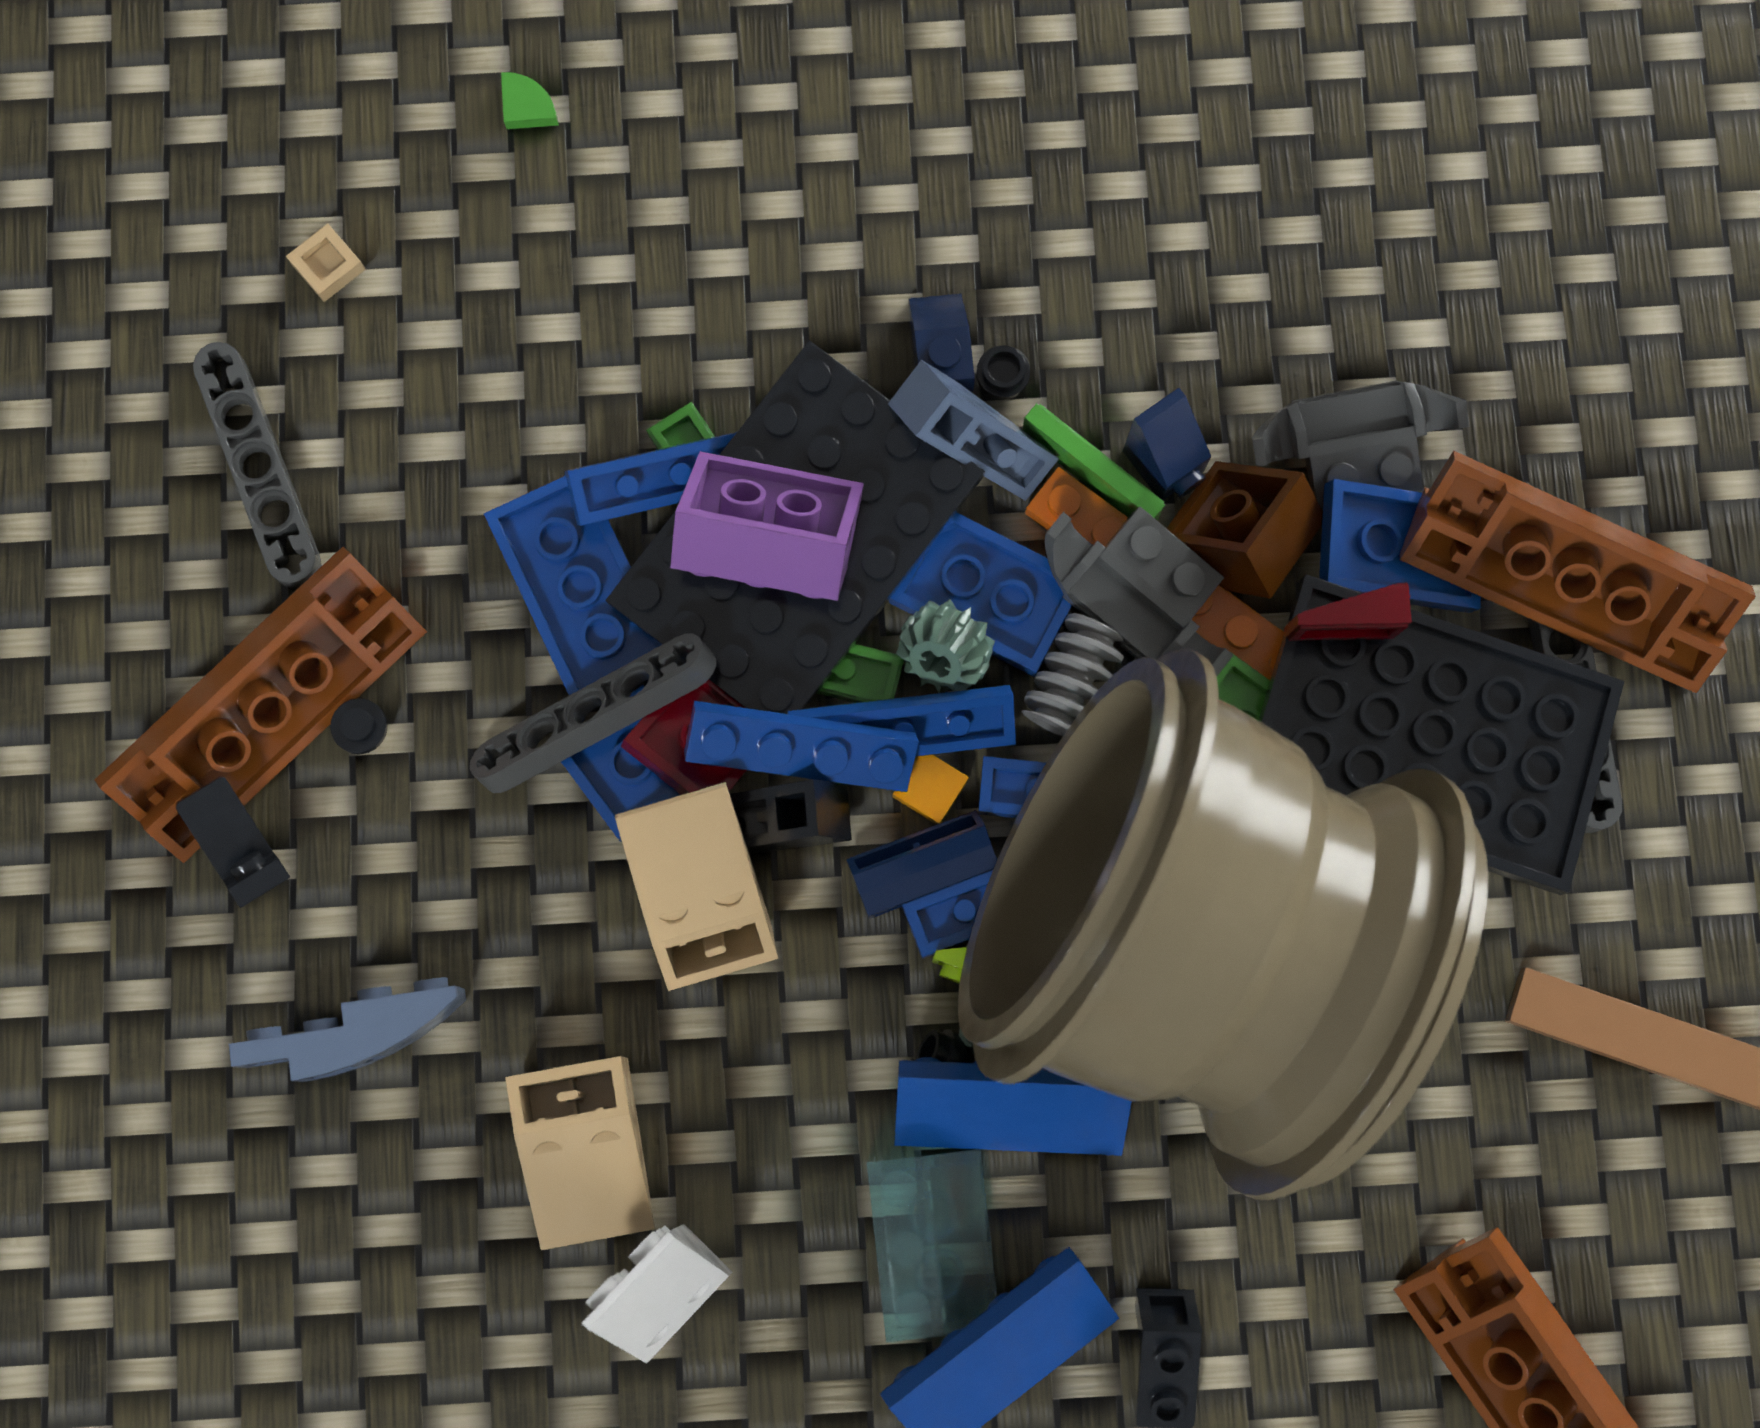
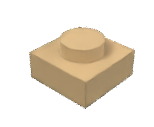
[286,223,366,302]

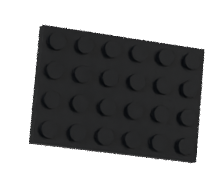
[605,340,985,714]
[1258,574,1625,895]

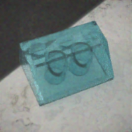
[867,1149,997,1343]

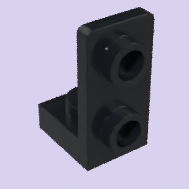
[175,776,290,908]
[1135,1288,1202,1428]

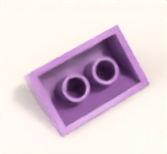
[670,451,864,601]

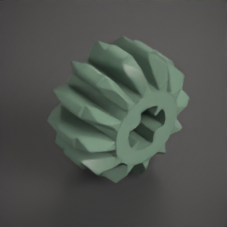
[896,599,995,693]

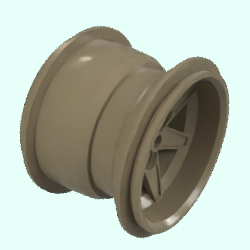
[958,648,1488,1200]

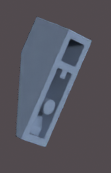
[888,360,1059,501]

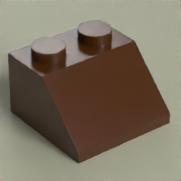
[1166,461,1323,599]

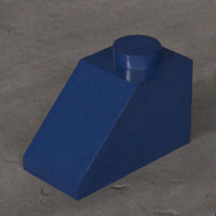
[908,294,975,393]
[1123,388,1212,500]

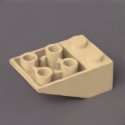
[615,782,778,991]
[505,1056,655,1250]

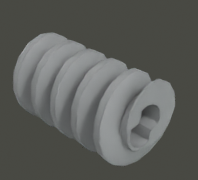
[1021,613,1124,736]

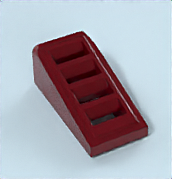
[1284,582,1412,641]

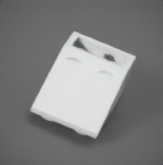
[582,1224,732,1363]

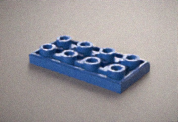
[894,1057,1132,1156]
[880,1247,1120,1428]

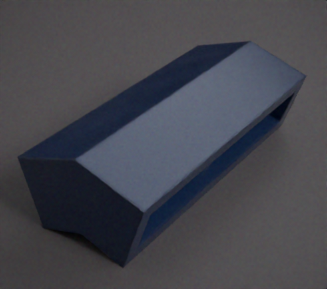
[846,810,997,920]

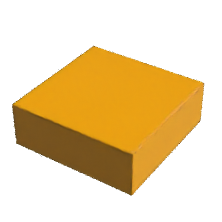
[892,755,969,825]

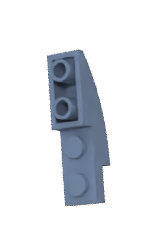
[229,977,466,1082]

